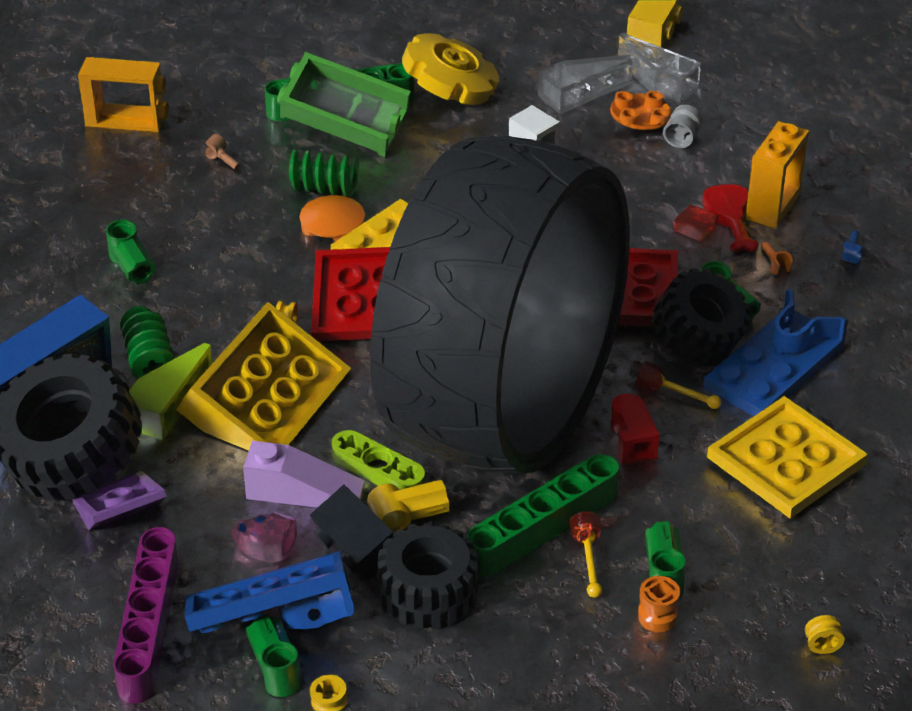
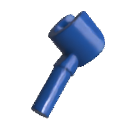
[841,230,864,265]

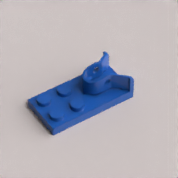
[703,289,848,417]
[185,551,354,633]

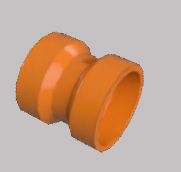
[638,576,680,632]

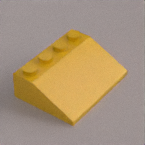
[176,302,351,451]

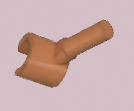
[205,134,240,170]

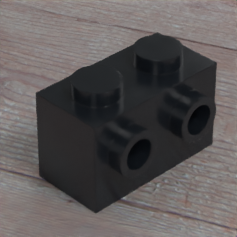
[309,484,393,580]

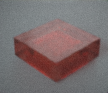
[672,204,719,242]

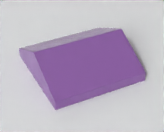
[72,471,167,530]

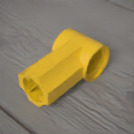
[367,480,449,533]

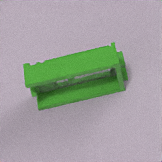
[277,52,411,157]

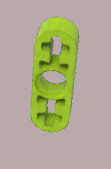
[331,430,425,490]

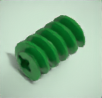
[289,149,359,198]
[119,306,175,379]

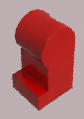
[610,393,659,465]

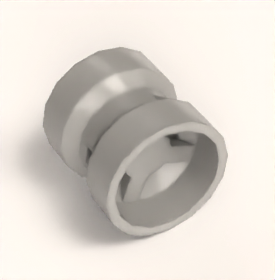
[663,104,703,148]

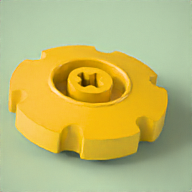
[402,33,499,105]

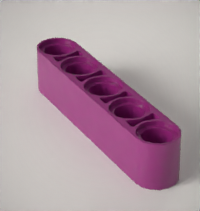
[114,527,179,704]

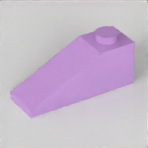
[243,441,365,508]

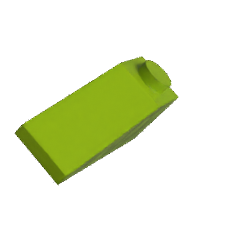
[129,343,213,440]

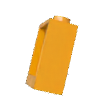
[78,57,169,132]
[746,121,809,229]

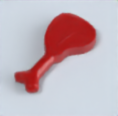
[702,184,759,253]

